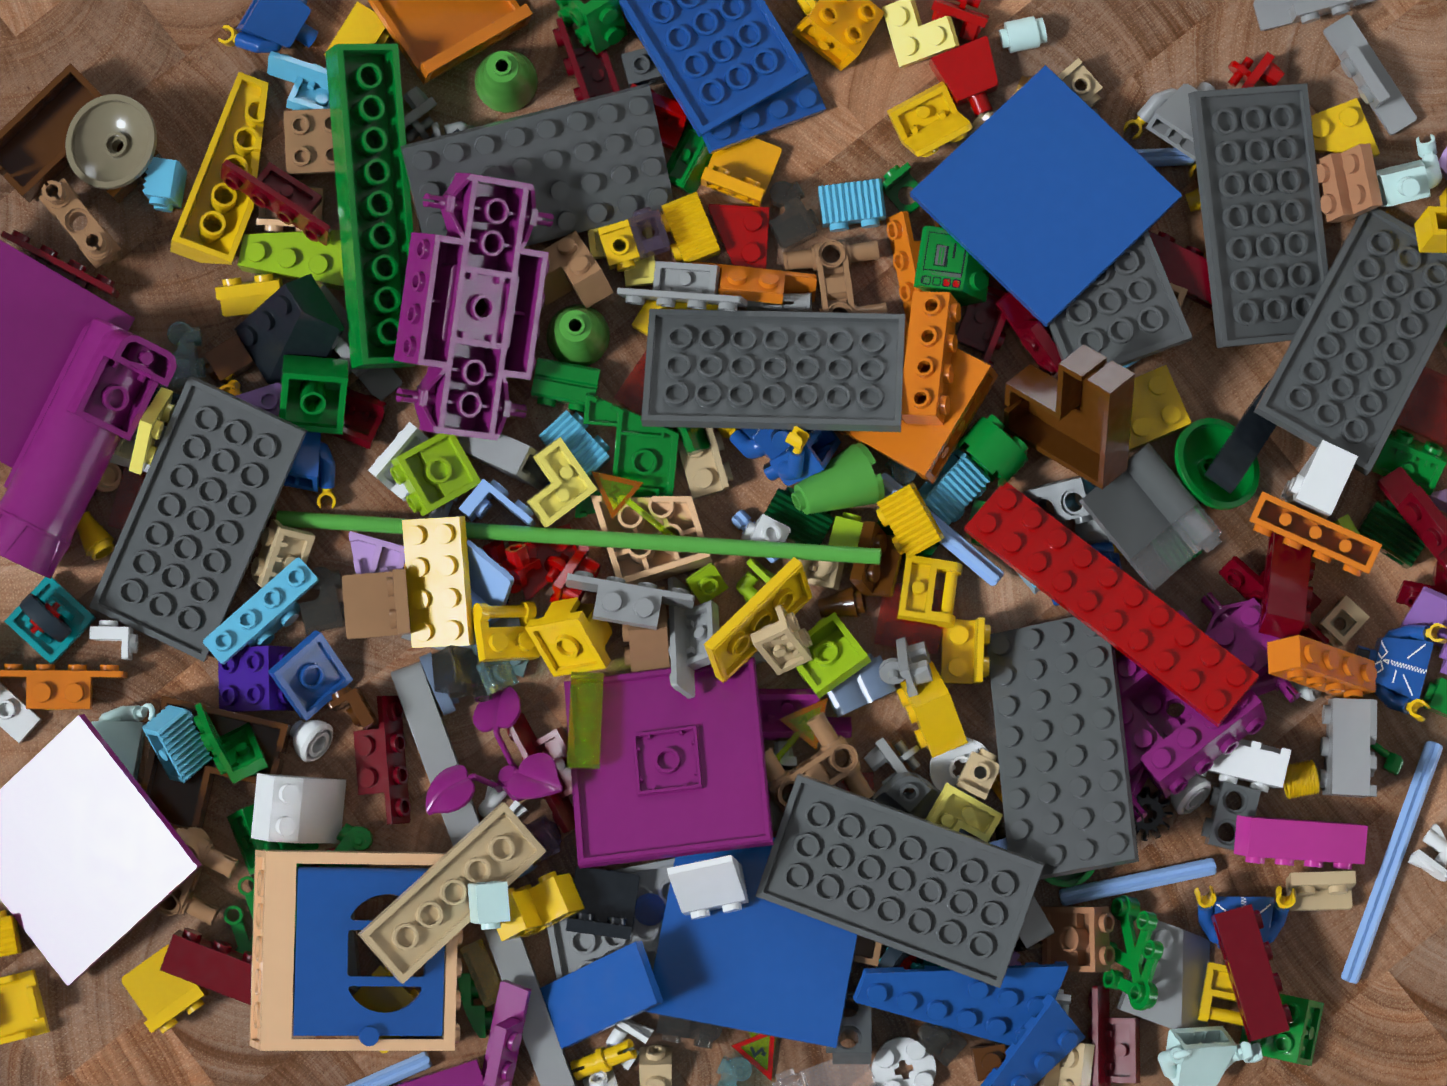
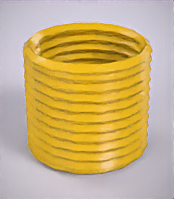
[1283,760,1320,799]

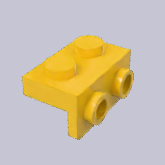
[215,273,283,317]

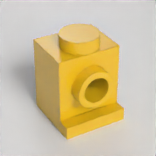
[598,219,640,272]

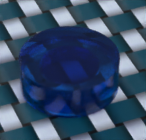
[634,893,666,926]

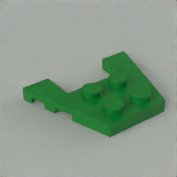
[575,393,679,518]

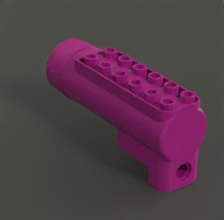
[0,317,177,579]

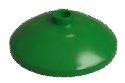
[1175,418,1260,510]

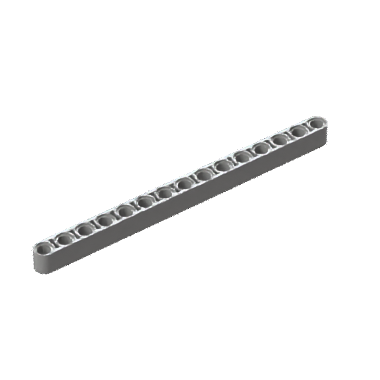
[391,661,576,1086]

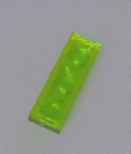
[567,672,604,769]

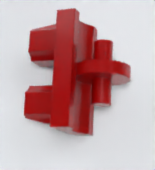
[931,0,989,41]
[1228,51,1285,88]
[483,540,542,594]
[543,546,601,602]

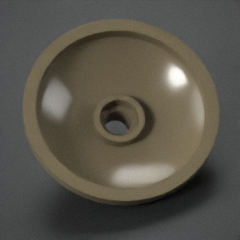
[65,94,157,189]

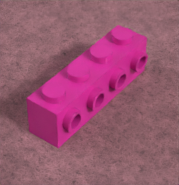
[1234,815,1368,870]

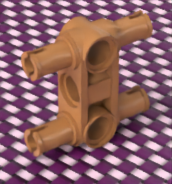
[39,178,121,269]
[782,239,887,314]
[765,712,875,813]
[155,827,239,926]

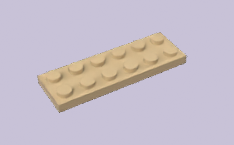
[358,802,546,984]

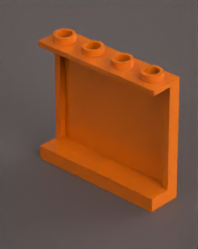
[367,0,533,85]
[837,321,998,484]

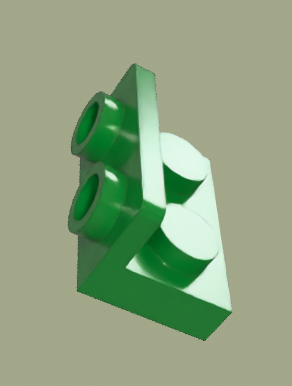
[1372,429,1447,496]

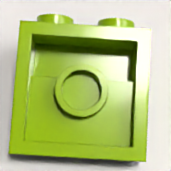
[390,433,481,517]
[795,612,872,699]

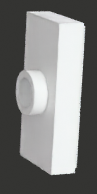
[0,682,42,743]

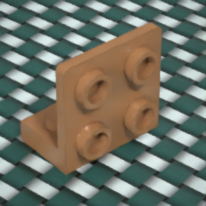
[284,109,335,180]
[342,569,411,639]

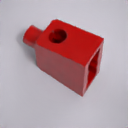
[929,35,998,117]

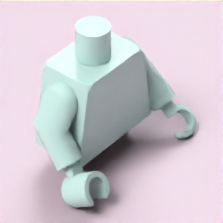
[1376,134,1442,207]
[91,703,155,781]
[1158,1026,1263,1086]

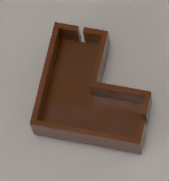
[0,63,163,203]
[1003,344,1135,490]
[141,696,292,830]

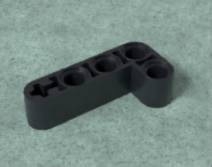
[1204,377,1277,494]

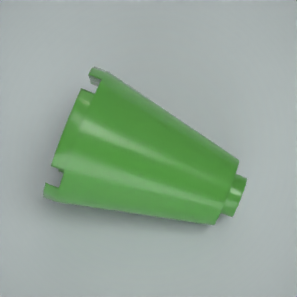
[475,50,538,113]
[546,304,610,367]
[791,443,885,515]

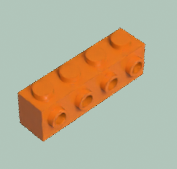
[902,291,961,425]
[1249,491,1382,577]
[1267,635,1377,699]

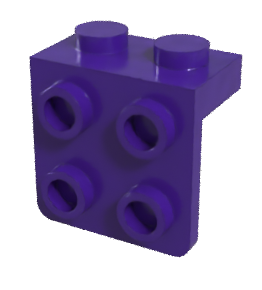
[218,645,293,712]

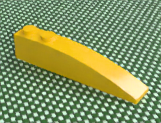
[170,72,268,265]

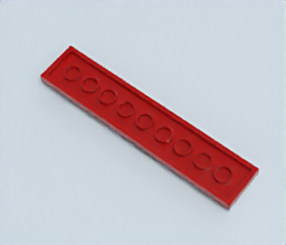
[964,482,1259,727]

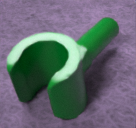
[1370,742,1403,775]

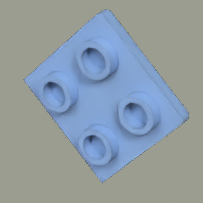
[459,479,536,526]
[467,540,514,636]

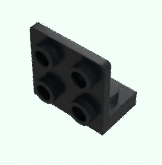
[566,866,640,940]

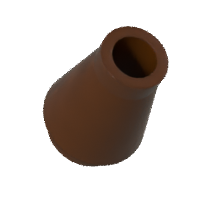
[818,586,867,617]

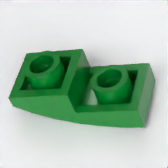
[458,972,493,1038]

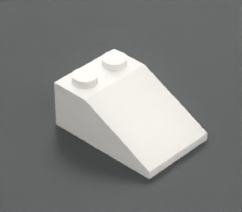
[251,773,346,844]
[667,855,749,920]

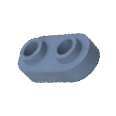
[419,652,460,716]

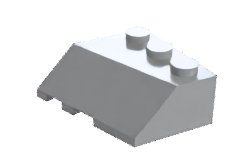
[1318,698,1377,798]
[1117,920,1210,1029]

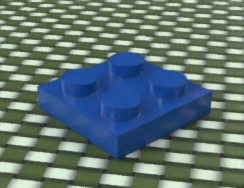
[268,630,353,721]

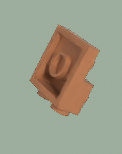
[1316,143,1383,224]
[1041,906,1115,972]

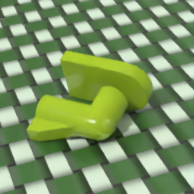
[736,557,776,603]

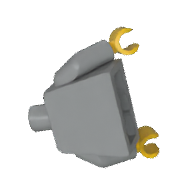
[1124,82,1216,178]

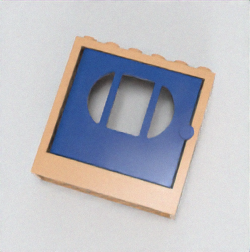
[249,850,463,1051]

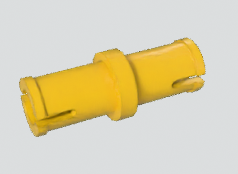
[570,1038,637,1081]

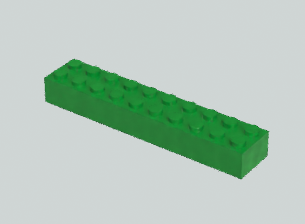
[325,44,417,369]

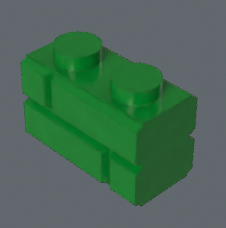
[531,358,601,413]

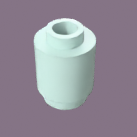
[999,16,1047,53]

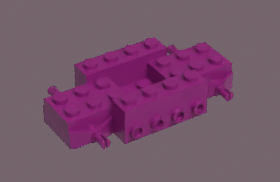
[394,173,554,441]
[1116,592,1301,822]

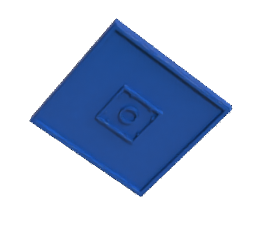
[910,65,1182,327]
[645,837,858,1049]

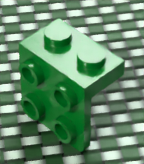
[555,0,628,54]
[193,702,268,784]

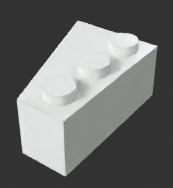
[1281,440,1358,519]
[1196,739,1292,793]

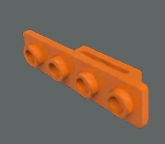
[886,211,925,323]
[691,261,817,304]
[0,664,128,710]

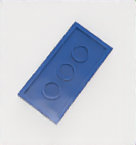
[540,941,664,1049]

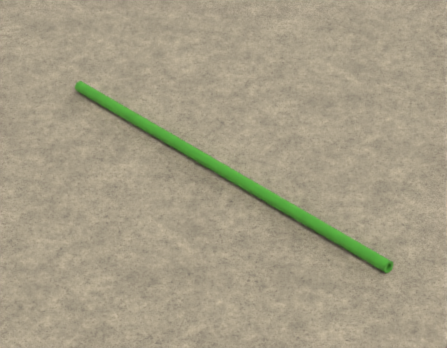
[276,510,881,565]

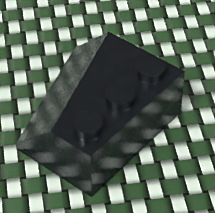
[234,274,344,385]

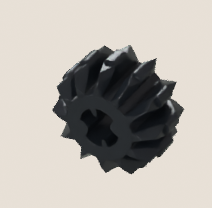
[1134,786,1173,841]

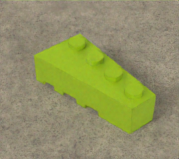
[237,230,345,291]

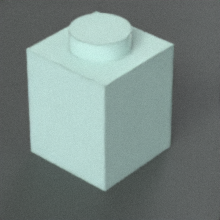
[467,880,510,930]

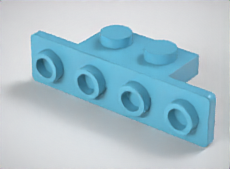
[267,51,330,110]
[203,557,319,664]

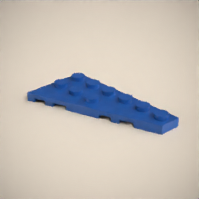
[853,961,1069,1046]

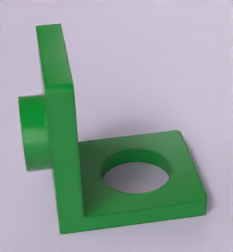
[882,162,920,215]

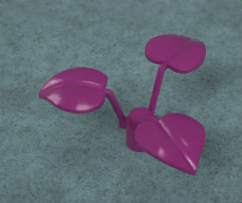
[425,686,563,816]

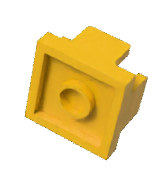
[525,597,612,677]
[0,969,50,1045]

